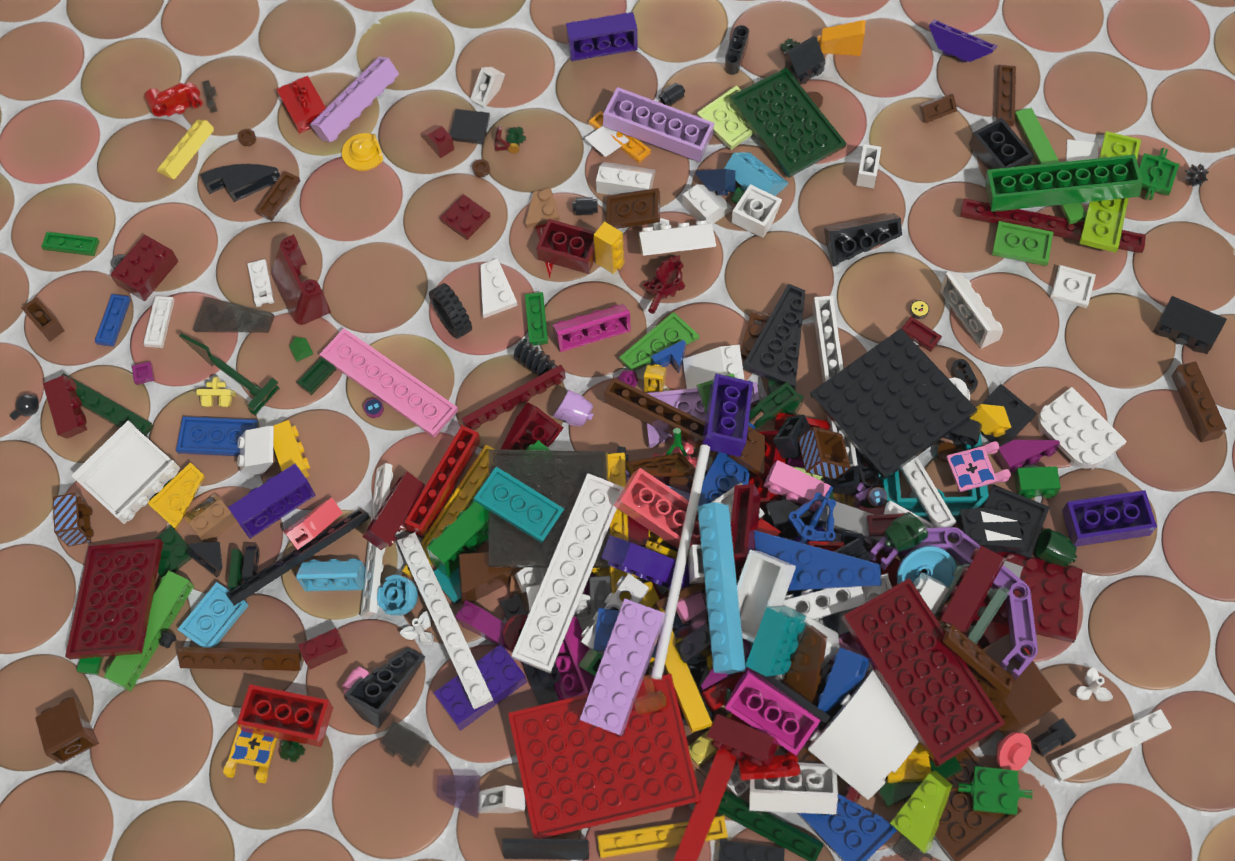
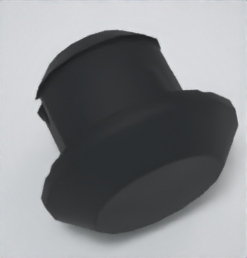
[159,631,177,648]

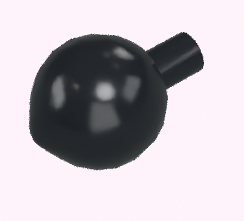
[10,394,39,420]

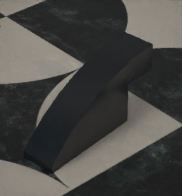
[200,164,280,202]

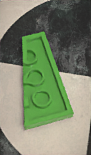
[619,312,699,371]

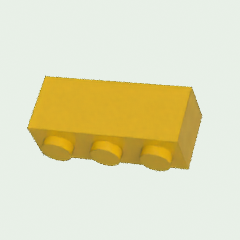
[594,222,625,274]
[273,420,311,478]

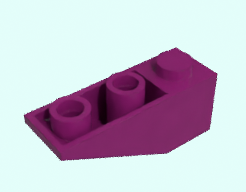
[994,440,1060,473]

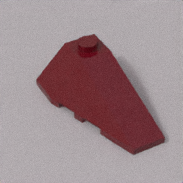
[490,402,564,471]

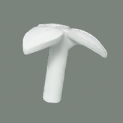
[400,611,434,646]
[1076,667,1113,701]

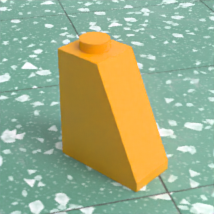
[818,20,866,56]

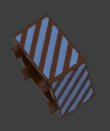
[798,427,851,479]
[53,492,94,547]

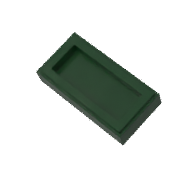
[297,357,337,396]
[228,549,244,590]

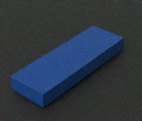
[95,294,131,347]

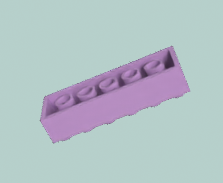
[603,87,715,162]
[580,599,666,736]

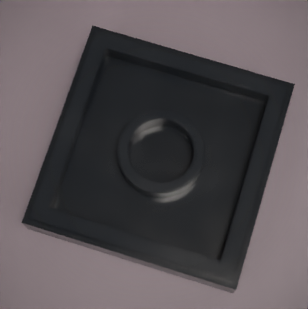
[450,109,490,145]

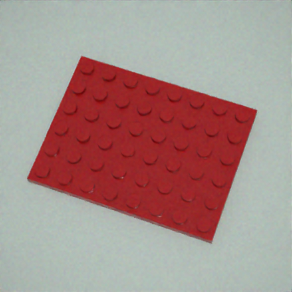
[508,674,701,839]

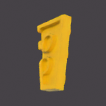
[147,463,205,530]

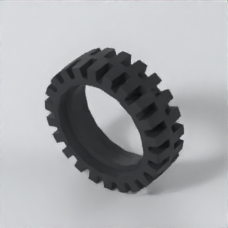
[429,283,472,339]

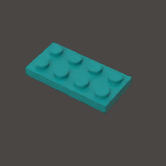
[474,467,564,543]

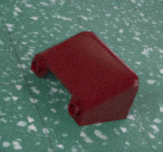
[271,234,331,325]

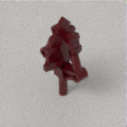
[643,255,685,314]

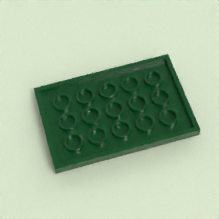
[729,68,847,178]

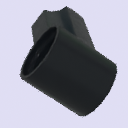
[1031,718,1077,757]

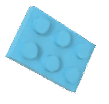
[177,582,249,648]

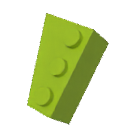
[890,771,952,853]

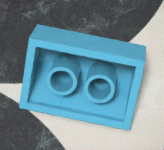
[724,152,789,196]
[296,559,366,591]

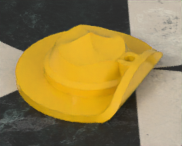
[342,133,383,171]

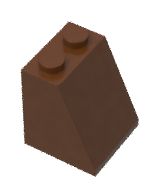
[459,551,513,605]
[35,697,99,764]

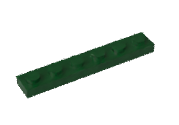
[61,373,154,437]
[717,791,825,861]

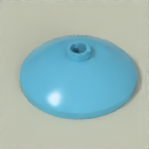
[897,546,957,588]

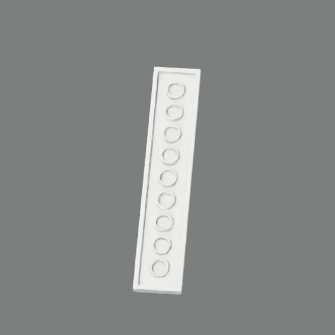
[511,473,624,673]

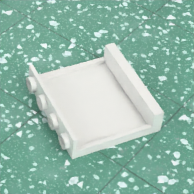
[71,421,181,524]

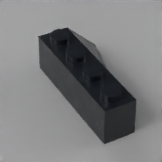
[824,213,902,267]

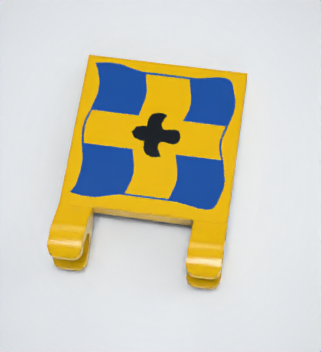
[223,726,278,783]

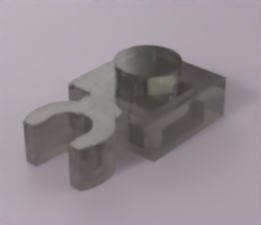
[202,80,218,113]
[891,834,933,861]

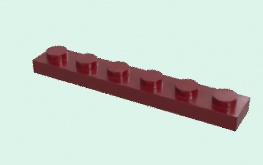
[462,365,566,430]

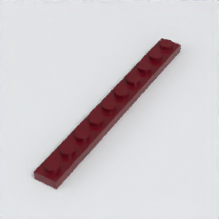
[960,198,1146,253]

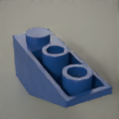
[818,648,870,712]

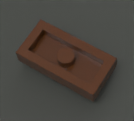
[920,94,957,123]

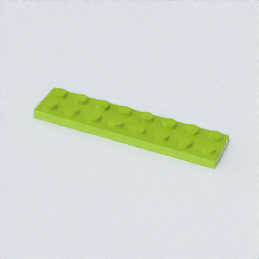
[1079,131,1141,253]

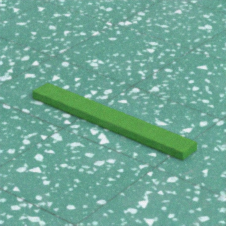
[1015,108,1086,224]

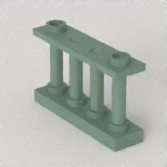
[934,563,1010,644]

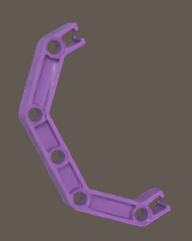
[869,527,1038,680]

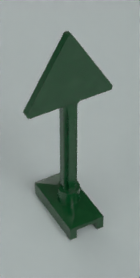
[179,333,280,416]

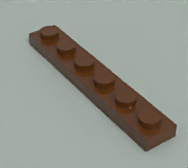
[177,647,302,671]

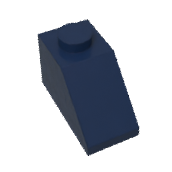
[696,169,735,196]

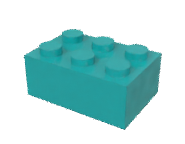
[745,606,806,677]

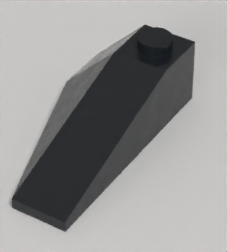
[344,647,425,728]

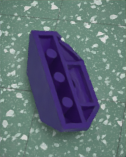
[929,20,997,62]

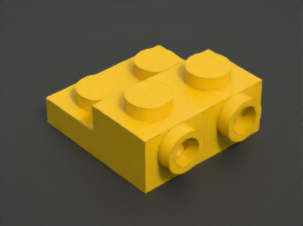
[887,741,931,783]

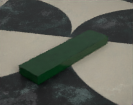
[877,756,963,808]

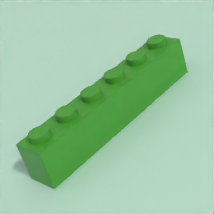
[104,571,195,692]

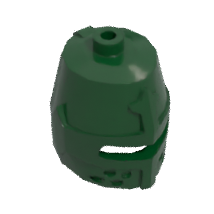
[884,512,928,552]
[1035,528,1077,567]

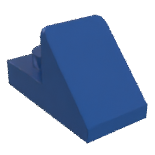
[651,340,686,373]

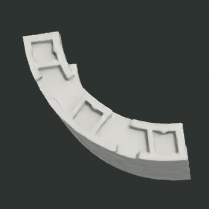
[808,663,920,800]

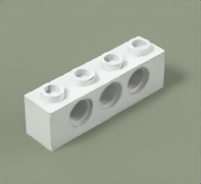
[581,573,649,655]
[782,587,866,620]

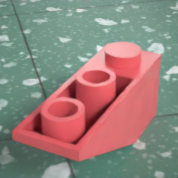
[283,497,343,550]

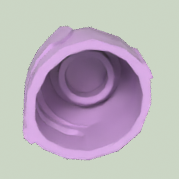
[552,390,594,427]

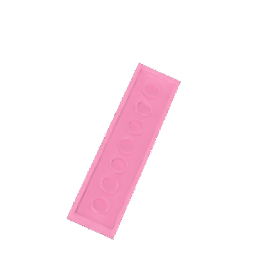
[319,328,458,438]

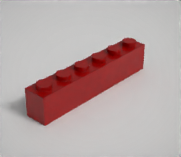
[404,425,481,538]

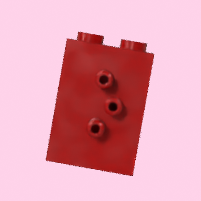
[276,75,326,134]

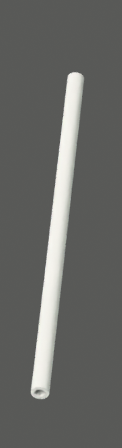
[651,445,710,680]

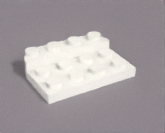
[1038,387,1127,470]

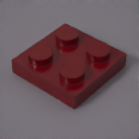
[440,194,491,240]

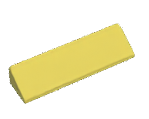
[156,120,214,179]

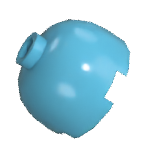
[377,575,418,616]

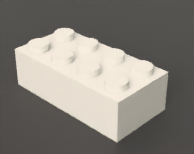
[737,550,796,643]

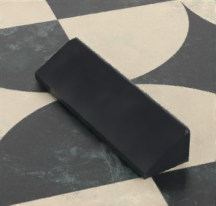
[502,838,590,860]

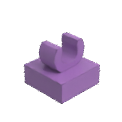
[854,483,873,507]

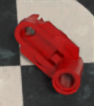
[144,83,203,117]

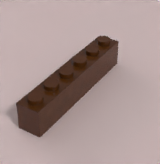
[604,377,705,449]

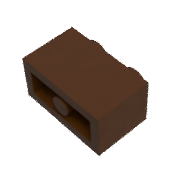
[21,297,65,342]

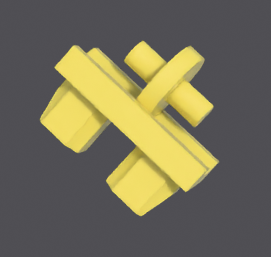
[197,377,236,407]

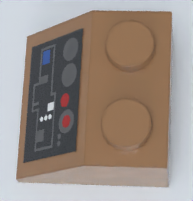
[183,493,237,543]

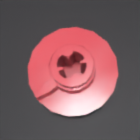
[996,732,1032,771]

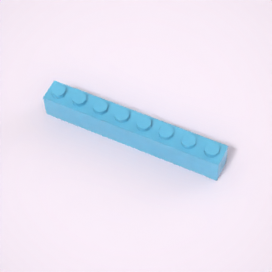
[698,502,746,674]

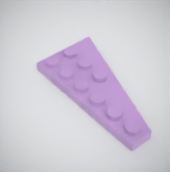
[647,382,759,448]

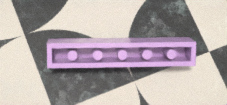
[310,56,399,142]

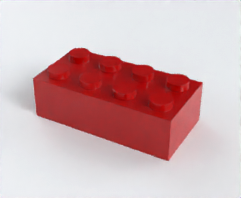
[237,684,333,747]

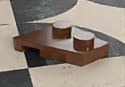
[729,426,765,477]

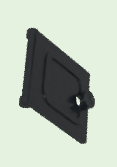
[981,384,1037,447]

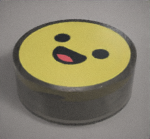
[910,300,929,320]

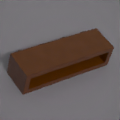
[1171,361,1227,443]

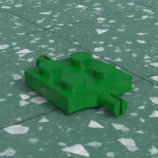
[1139,148,1179,200]
[957,766,1033,815]

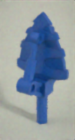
[788,486,836,544]

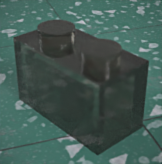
[380,721,432,768]

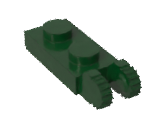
[749,382,800,428]

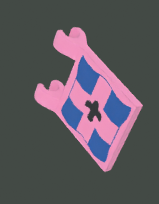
[946,441,1011,492]

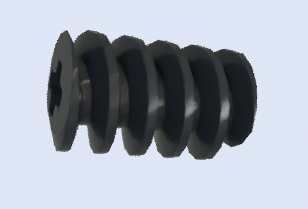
[513,339,555,377]

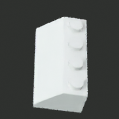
[638,220,716,256]
[940,272,1003,349]
[749,763,838,815]

